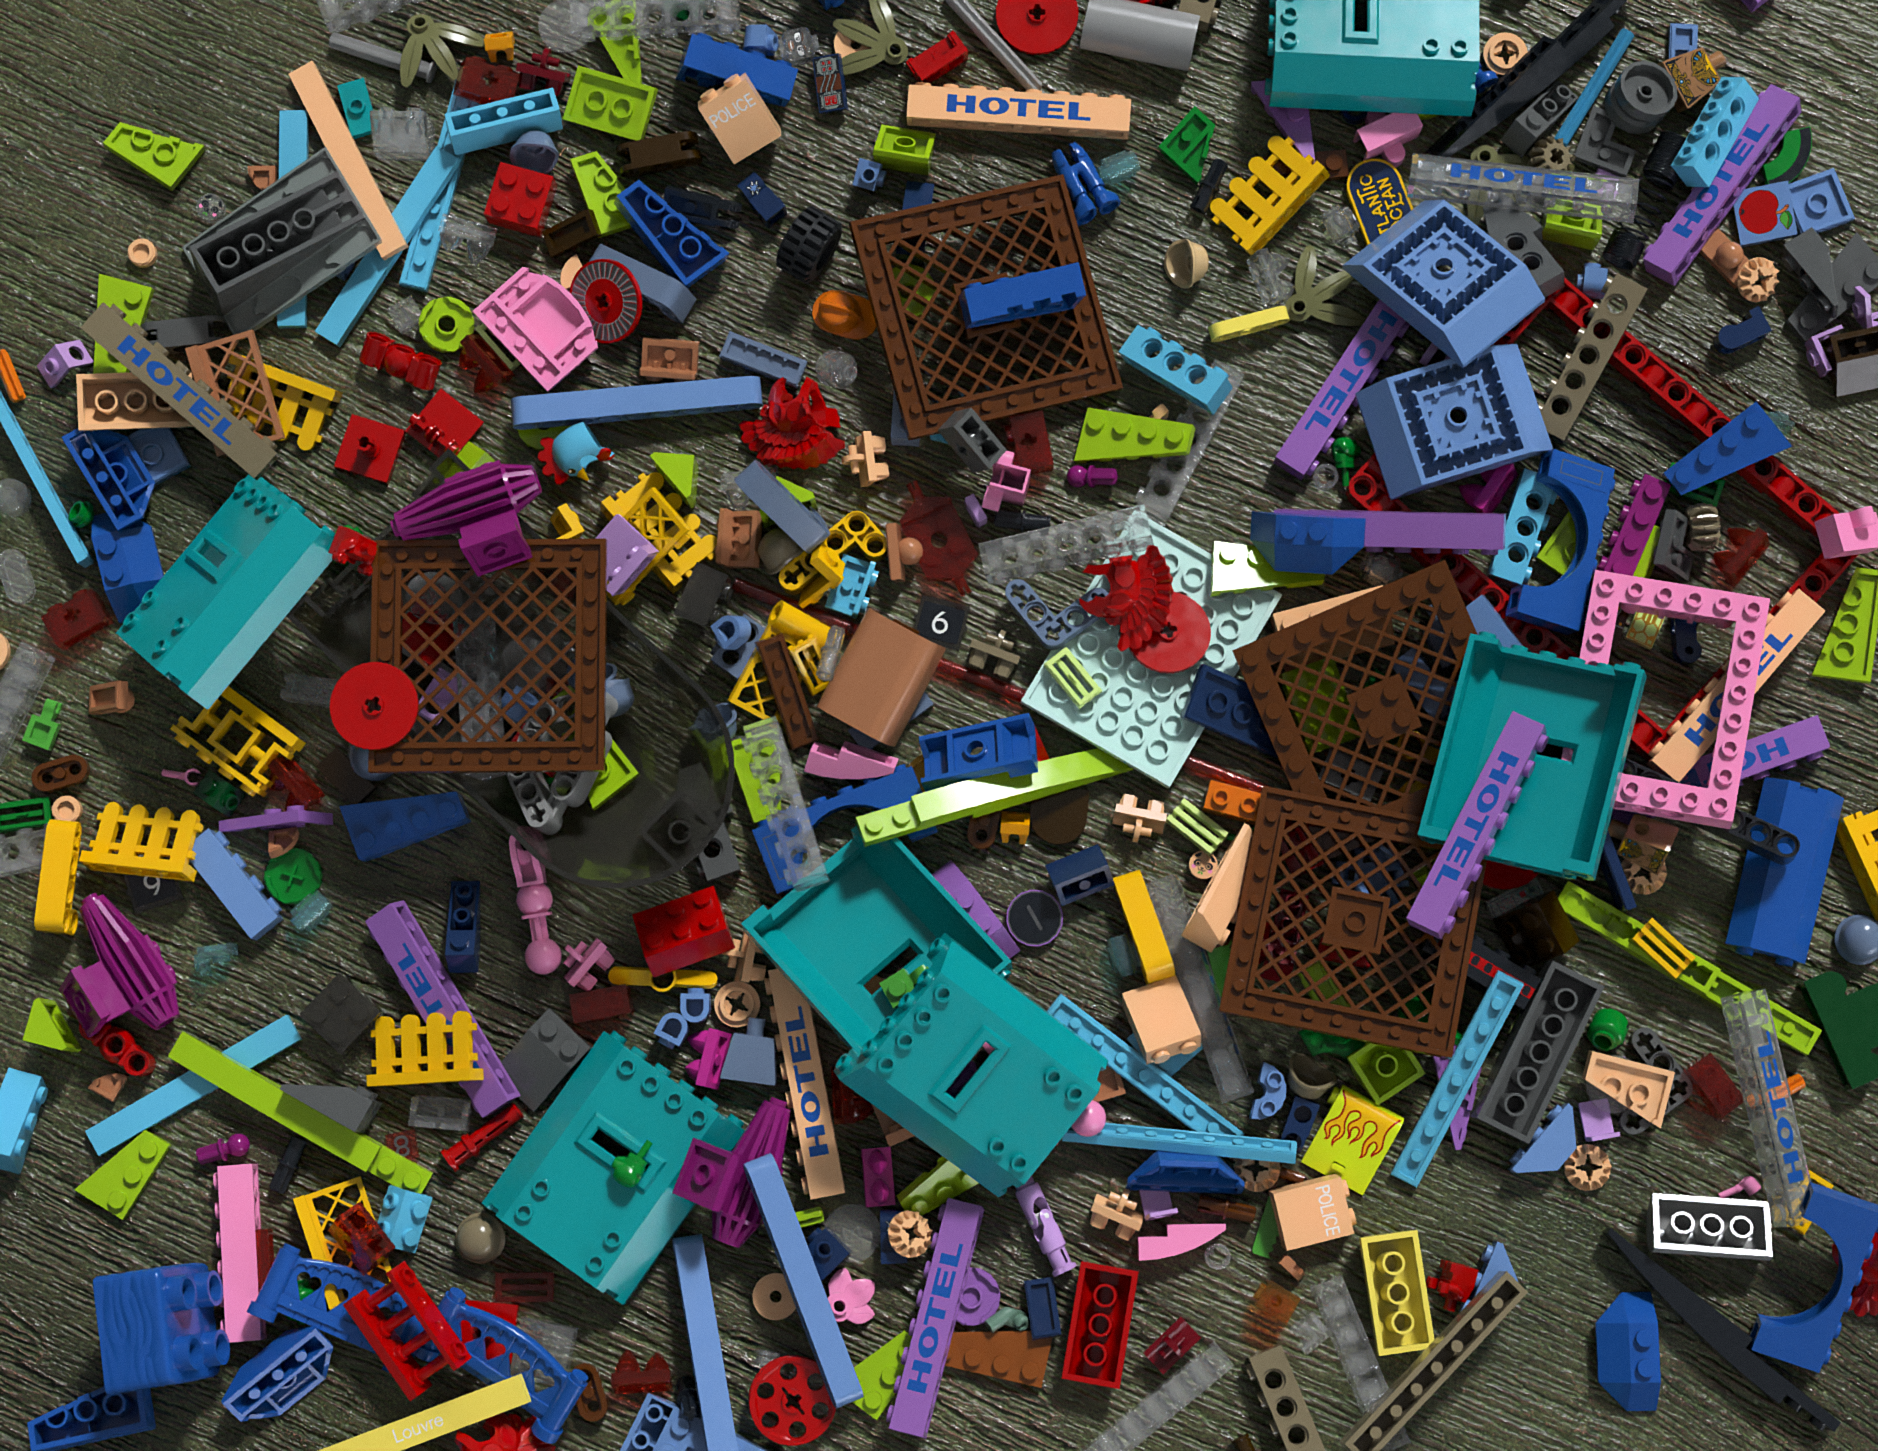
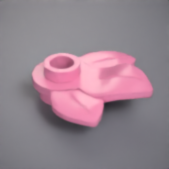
[828,1268,875,1324]

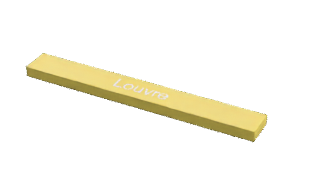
[318,1373,531,1451]

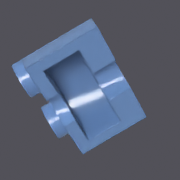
[1249,1062,1286,1120]

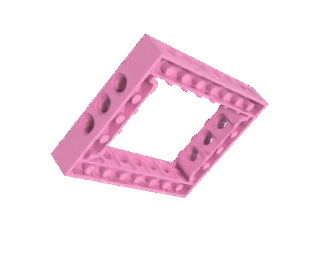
[1561,570,1770,829]

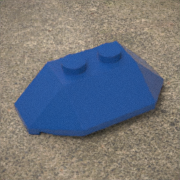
[61,428,156,532]
[1250,511,1366,575]
[91,513,164,624]
[1125,1150,1245,1194]
[1595,1292,1661,1411]
[221,1326,333,1422]

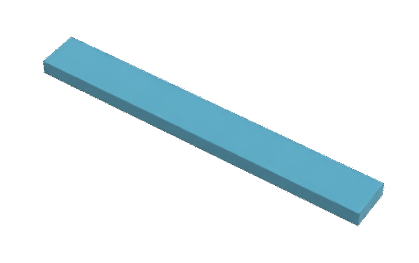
[399,76,485,293]
[277,110,309,329]
[315,146,461,347]
[0,390,93,568]
[1391,970,1524,1188]
[1047,993,1245,1136]
[85,1015,302,1156]
[1062,1123,1297,1164]

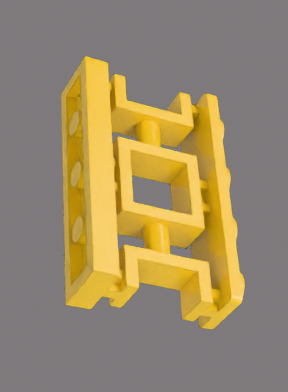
[170,686,306,797]

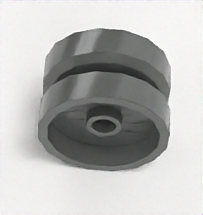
[1604,61,1677,134]

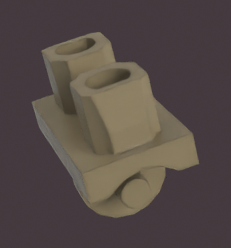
[969,629,1021,680]

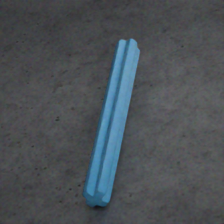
[1554,28,1634,147]

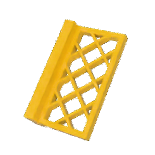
[293,1176,391,1310]

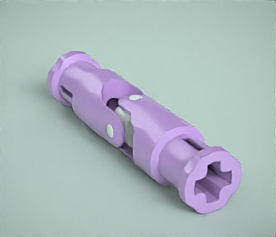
[1015,1176,1077,1277]

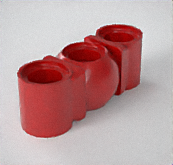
[359,332,442,390]
[79,1021,156,1077]

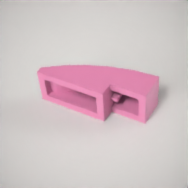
[804,741,898,779]
[1137,1224,1226,1261]

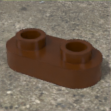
[31,755,90,793]
[967,810,1001,850]
[571,1363,609,1422]

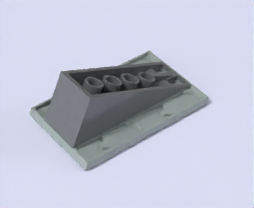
[182,146,382,342]

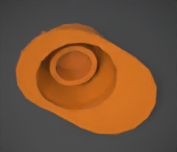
[812,290,877,340]

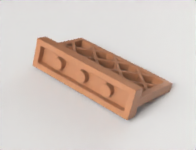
[185,330,285,458]

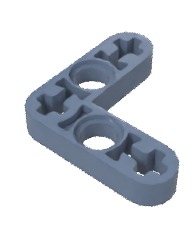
[1005,579,1109,650]

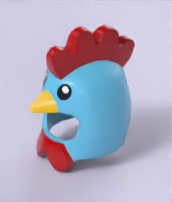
[538,421,615,485]

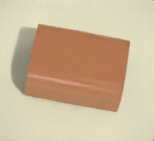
[817,608,946,747]

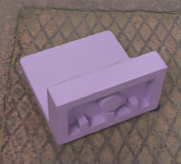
[595,514,660,596]

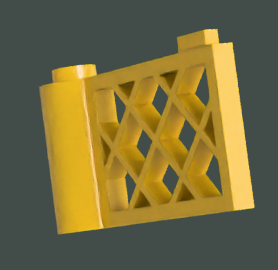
[607,487,691,605]
[728,600,832,726]

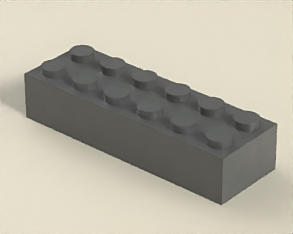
[1470,960,1605,1144]

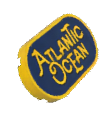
[1346,159,1413,246]

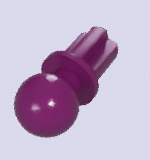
[1067,465,1118,488]
[196,1133,250,1165]

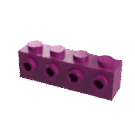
[1596,474,1671,576]

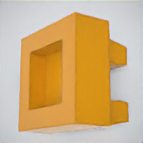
[484,31,515,63]
[1000,811,1030,845]

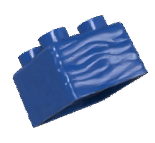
[93,1262,230,1395]

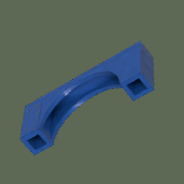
[1505,449,1615,635]
[752,764,938,896]
[1749,1182,1878,1373]

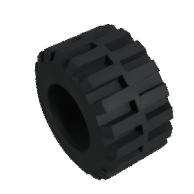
[776,206,842,284]

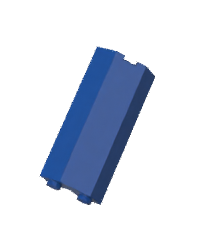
[1725,777,1844,967]

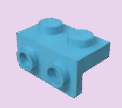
[825,554,879,619]
[372,1185,433,1253]

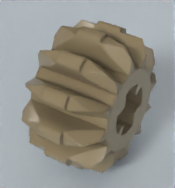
[1526,136,1576,184]
[1684,503,1721,552]

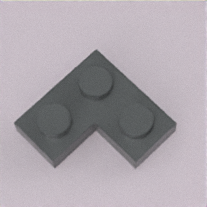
[1574,106,1636,179]
[1654,509,1694,581]

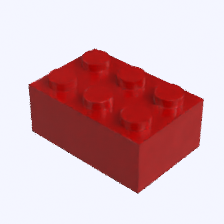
[632,886,735,977]

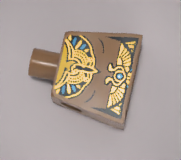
[1657,47,1726,113]
[1608,814,1679,876]

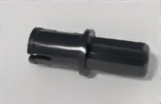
[1190,158,1228,214]
[994,510,1051,533]
[269,1135,308,1194]
[676,1376,700,1421]

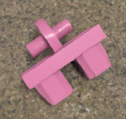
[563,938,615,992]

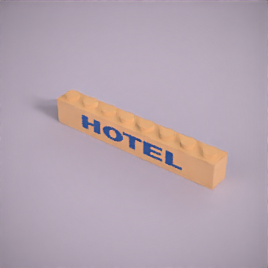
[906,82,1131,140]
[1647,589,1825,782]
[764,969,846,1200]

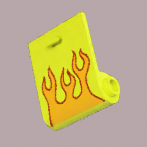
[1301,1084,1405,1195]

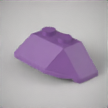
[932,860,1021,959]

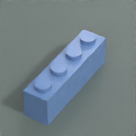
[189,828,283,941]

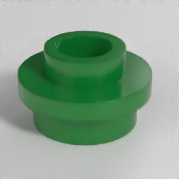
[68,501,94,528]

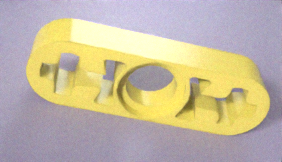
[1208,306,1290,342]

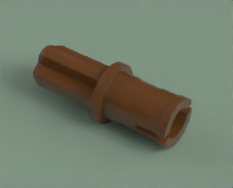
[1197,1193,1256,1223]

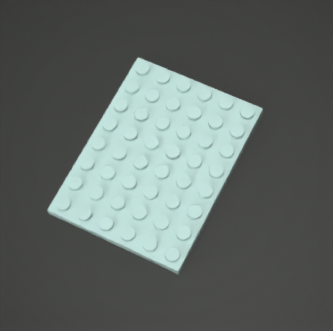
[1021,511,1282,789]

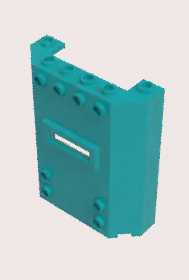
[1264,0,1480,116]
[116,474,335,710]
[1418,631,1647,881]
[741,825,1012,1056]
[834,933,1108,1197]
[482,1030,745,1305]

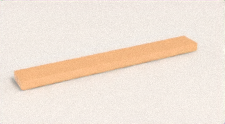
[288,61,409,261]

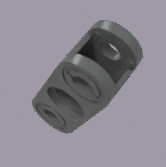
[141,315,226,354]

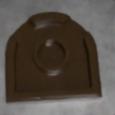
[1030,788,1089,845]

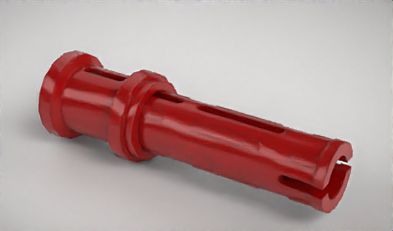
[441,1102,524,1172]

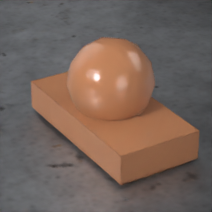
[1699,228,1749,289]
[885,523,923,582]
[89,680,135,715]

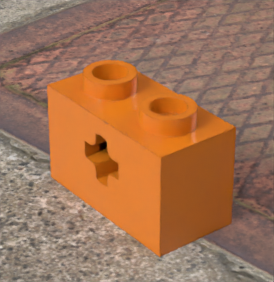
[1201,780,1261,825]

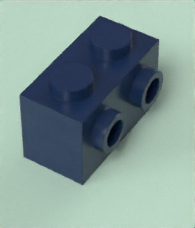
[1045,844,1115,906]
[806,1226,852,1282]

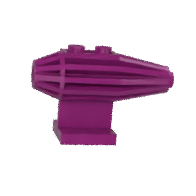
[390,460,542,577]
[59,893,180,1037]
[672,1097,791,1248]

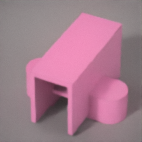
[1353,111,1423,167]
[982,451,1031,512]
[1814,506,1878,559]

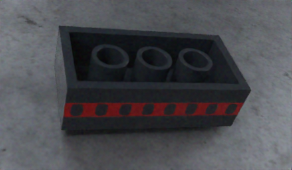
[1417,935,1541,1013]

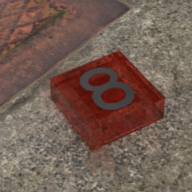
[385,1129,420,1160]

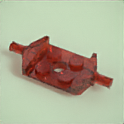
[899,480,979,597]

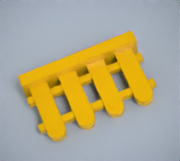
[1210,136,1330,258]
[224,354,343,451]
[601,472,717,594]
[79,802,204,882]
[1836,804,1878,921]
[366,1011,484,1087]

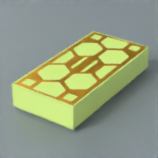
[1624,612,1665,650]

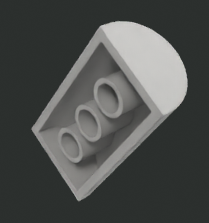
[1080,0,1200,71]
[1646,1193,1773,1261]

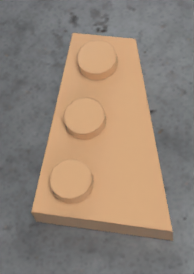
[1582,1050,1675,1129]

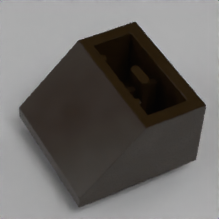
[1822,326,1878,398]
[1493,890,1580,966]

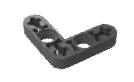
[1618,1027,1693,1135]

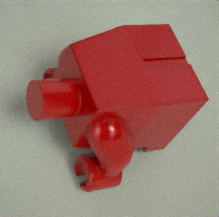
[328,526,377,576]
[1426,1259,1478,1312]

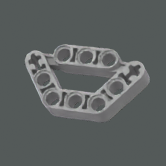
[505,692,618,835]

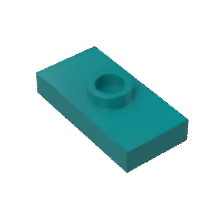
[337,78,380,139]

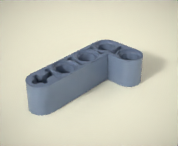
[589,244,697,324]
[734,460,831,554]

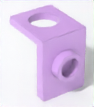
[1852,286,1878,329]
[1804,324,1843,378]
[37,340,94,388]
[418,668,464,726]
[1578,1098,1620,1142]
[1139,1190,1178,1221]

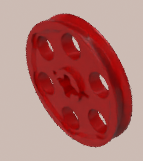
[748,1355,836,1446]

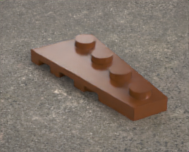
[945,1330,1053,1388]

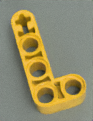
[779,511,888,595]
[34,819,82,935]
[1113,870,1176,985]

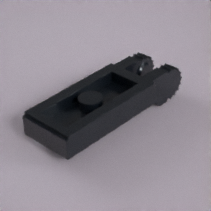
[664,186,742,229]

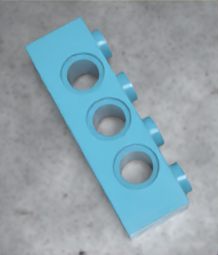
[1671,77,1759,188]
[1118,325,1233,415]
[1486,468,1557,588]

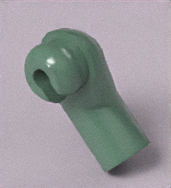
[984,1307,1030,1333]

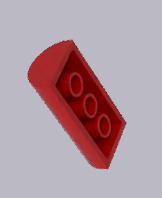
[1061,1261,1139,1389]

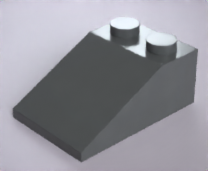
[501,1008,592,1112]
[280,1084,383,1133]

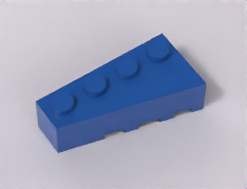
[675,33,798,107]
[614,180,729,289]
[959,262,1086,329]
[1662,401,1792,496]
[339,791,471,863]
[27,1386,156,1451]

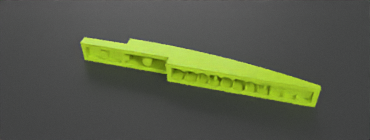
[855,748,1133,847]
[1558,881,1822,1056]
[168,1031,433,1194]

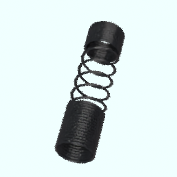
[1602,131,1686,270]

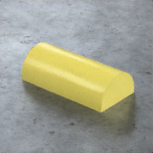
[1359,1230,1435,1356]

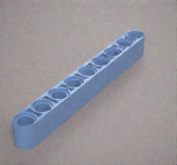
[511,376,763,430]
[743,1153,864,1409]
[672,1234,738,1451]

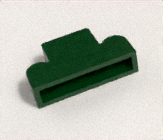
[1797,971,1878,1090]

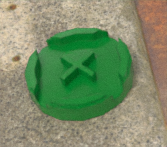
[264,848,323,905]

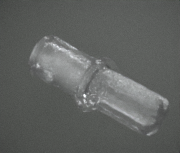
[816,625,845,681]

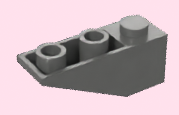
[1501,80,1579,158]
[1782,227,1838,319]

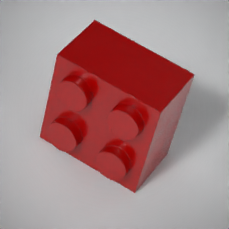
[484,162,558,238]

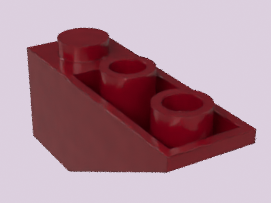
[1260,889,1309,982]

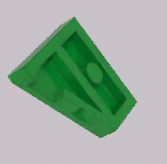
[1157,106,1215,185]

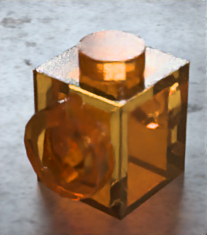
[1253,1280,1301,1324]

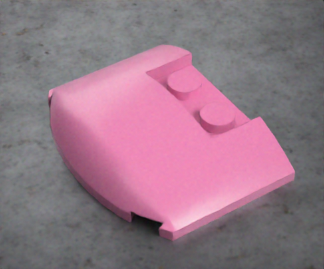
[473,267,598,392]

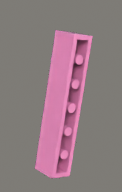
[213,1164,267,1343]

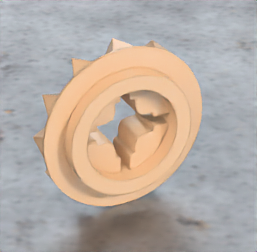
[1483,32,1528,75]
[1737,257,1780,303]
[1621,858,1668,895]
[714,981,761,1028]
[1564,1144,1612,1191]
[1233,1158,1280,1192]
[888,1210,933,1258]

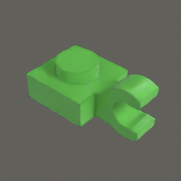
[22,698,63,751]
[879,964,929,1009]

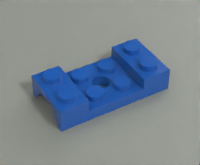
[919,713,1038,792]

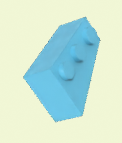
[0,1068,48,1174]

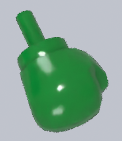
[1331,437,1361,486]
[611,1140,653,1188]

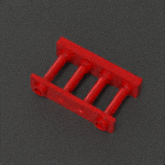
[343,1261,472,1401]

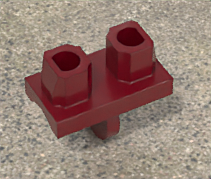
[516,47,571,96]
[1143,1316,1201,1375]

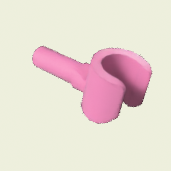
[161,768,201,787]
[1718,1176,1761,1198]

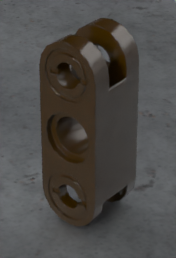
[616,131,702,178]

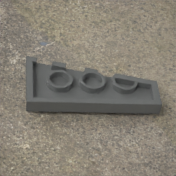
[1785,232,1878,344]

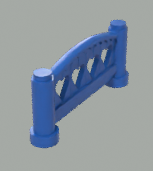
[246,1243,424,1373]
[413,1287,588,1444]

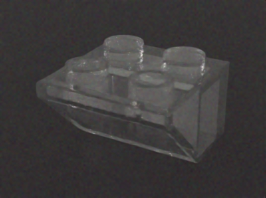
[370,107,435,161]
[510,1316,579,1386]

